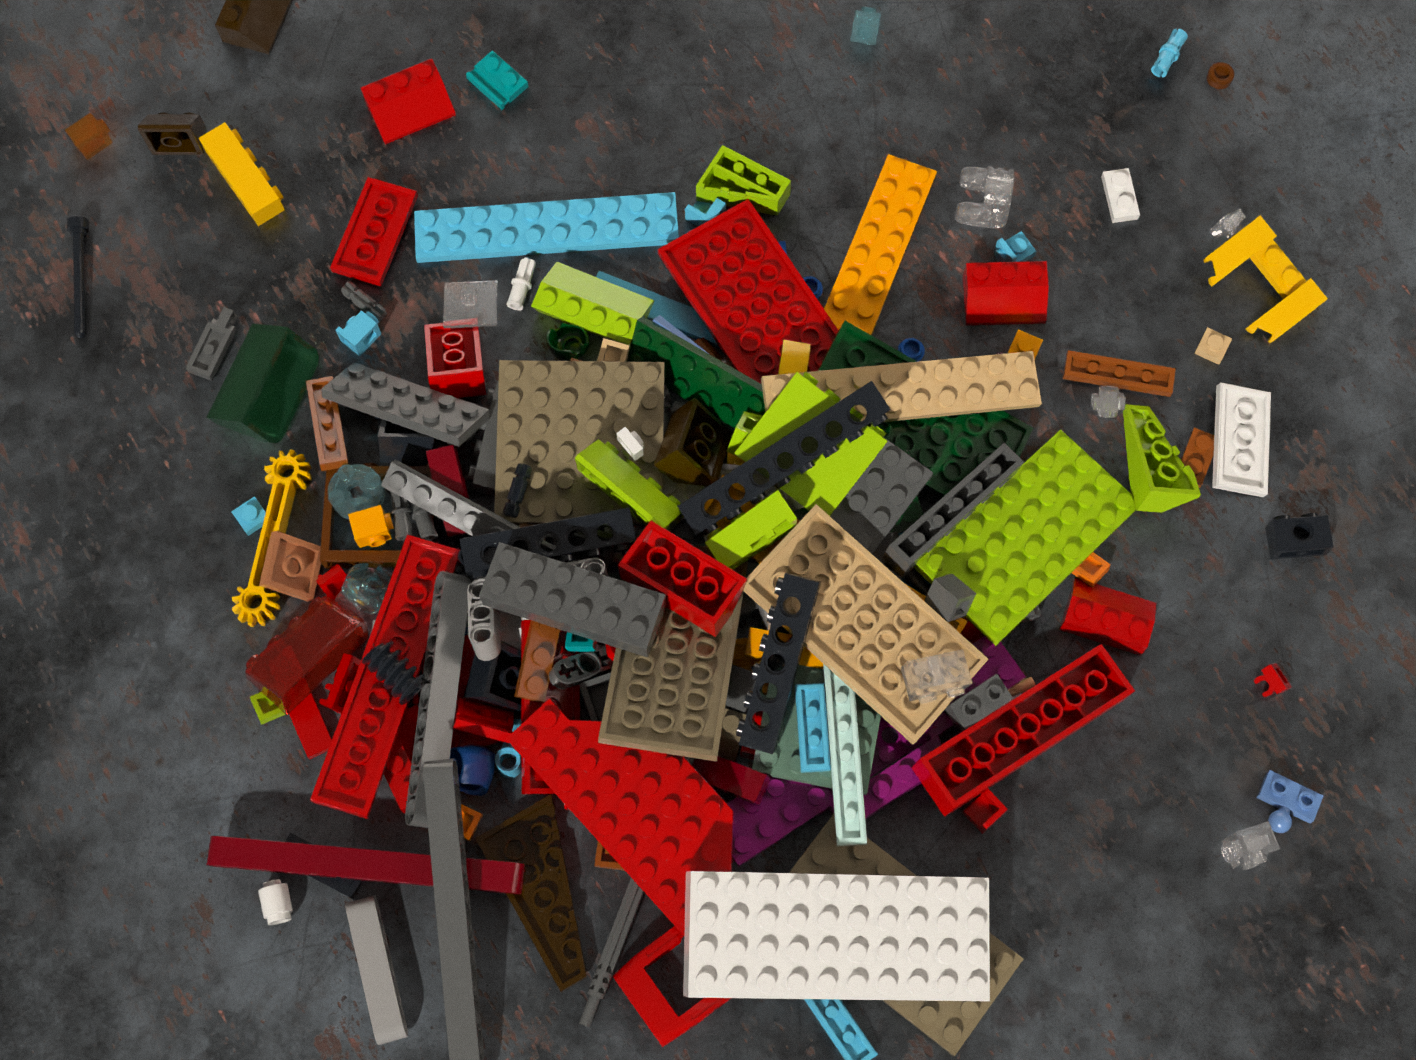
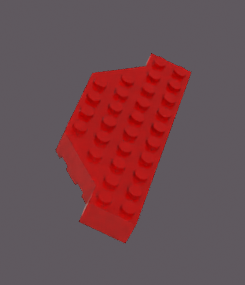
[506,699,734,936]

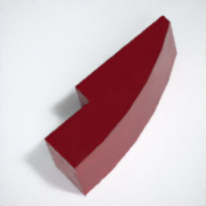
[426,445,469,538]
[692,756,771,806]

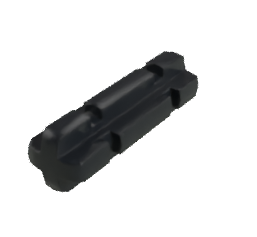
[503,463,532,518]

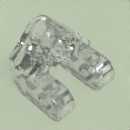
[955,166,1014,228]

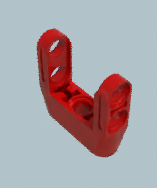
[613,926,731,1047]

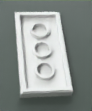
[1212,383,1271,497]

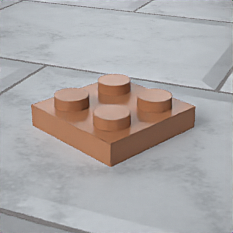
[259,531,321,602]

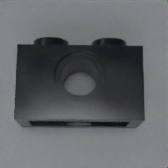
[1265,513,1334,560]

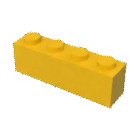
[198,122,285,226]

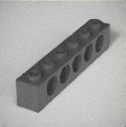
[882,443,1024,577]

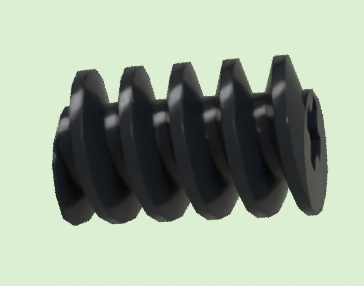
[362,641,425,705]

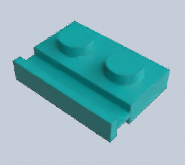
[466,50,529,110]

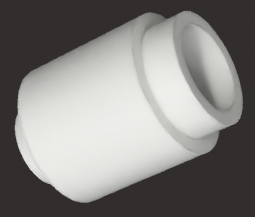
[258,879,293,925]

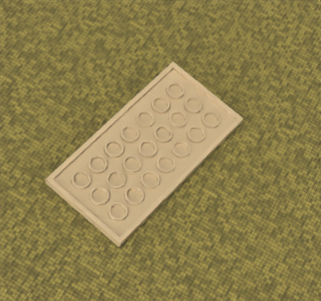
[743,504,988,745]

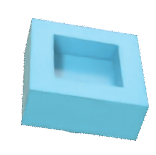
[232,496,266,536]

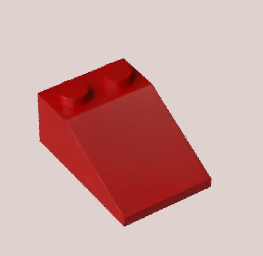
[424,319,486,398]

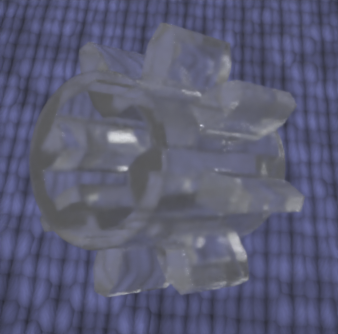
[1091,385,1126,418]

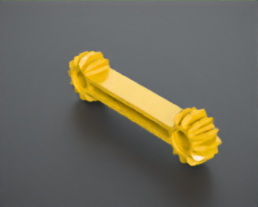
[232,449,312,627]

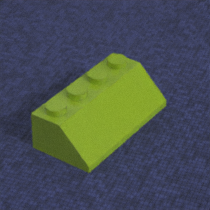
[531,262,654,345]
[575,439,684,532]

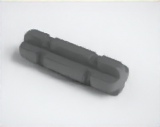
[341,281,387,322]

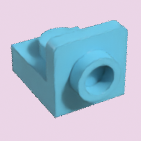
[994,231,1037,262]

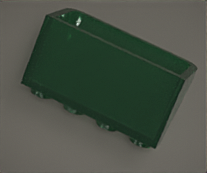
[206,324,319,444]

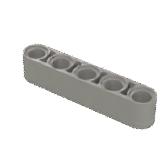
[345,895,408,1046]

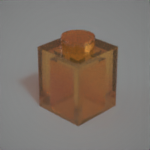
[65,113,113,160]

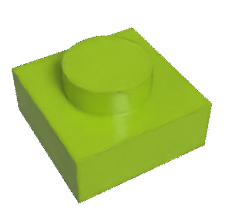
[250,686,288,725]

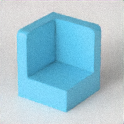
[685,198,726,227]

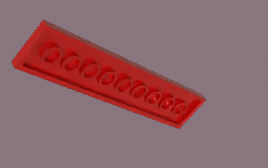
[310,534,460,819]

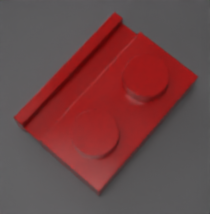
[453,698,514,743]

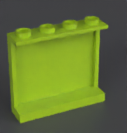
[735,371,888,516]

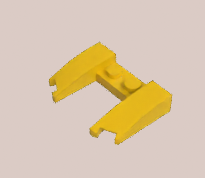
[1203,215,1328,343]

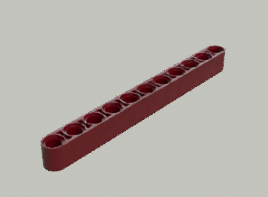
[206,836,525,894]

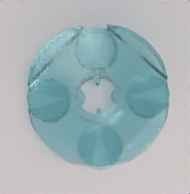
[328,464,385,519]
[341,563,392,615]

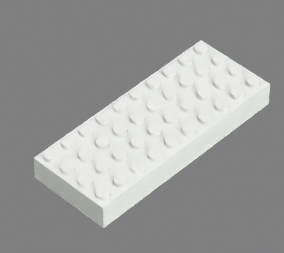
[683,871,990,1001]

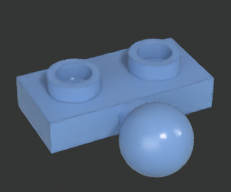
[1256,770,1323,833]

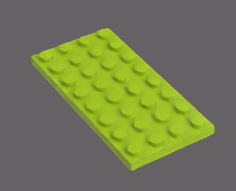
[913,430,1136,646]

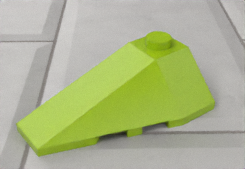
[1123,404,1201,513]

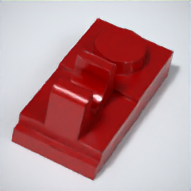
[319,653,361,715]

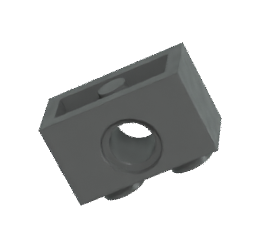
[944,674,1013,733]

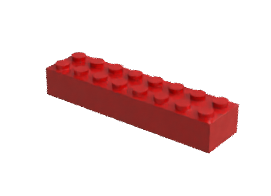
[911,644,1135,817]

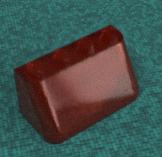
[245,596,369,715]

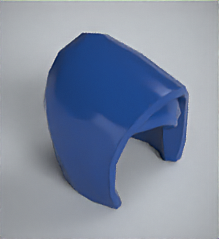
[449,745,496,796]

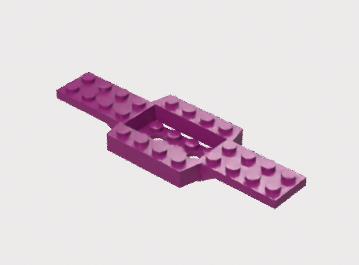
[727,636,1026,867]

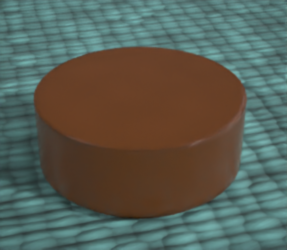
[1207,62,1234,89]

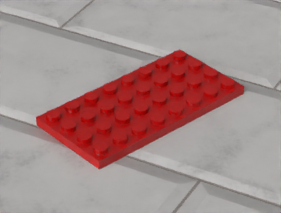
[657,199,838,384]

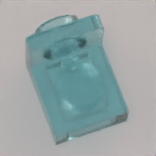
[850,7,881,46]

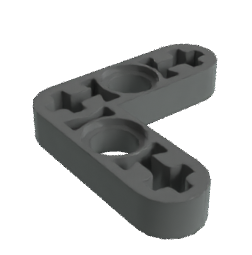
[549,642,613,689]

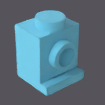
[336,311,381,356]

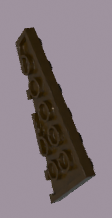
[475,794,587,993]

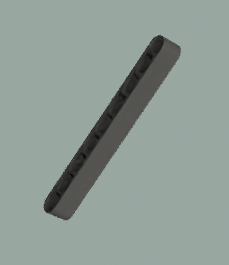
[405,571,471,828]

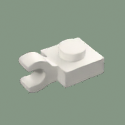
[616,427,645,461]

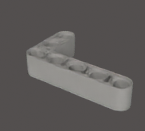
[467,558,609,661]

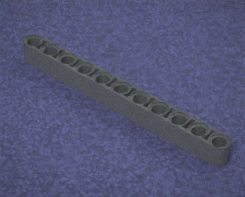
[423,758,485,1060]

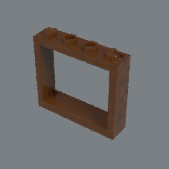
[320,463,438,569]

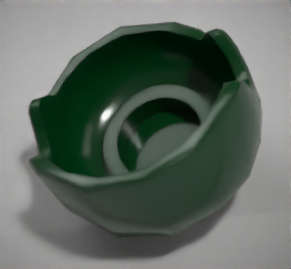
[546,322,590,361]

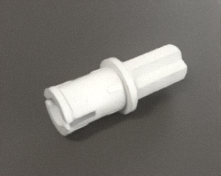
[506,257,536,311]

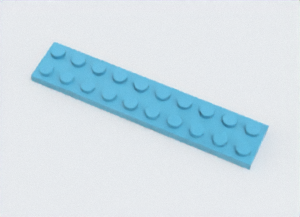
[414,192,679,263]

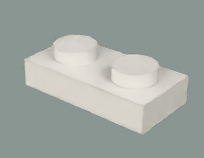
[1101,168,1140,223]

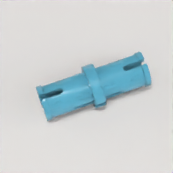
[1151,29,1188,78]

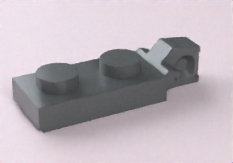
[186,307,237,381]

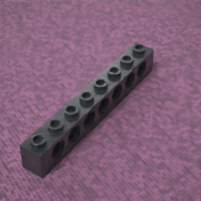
[677,381,891,536]

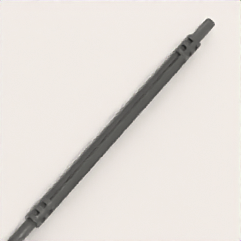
[579,756,694,1027]

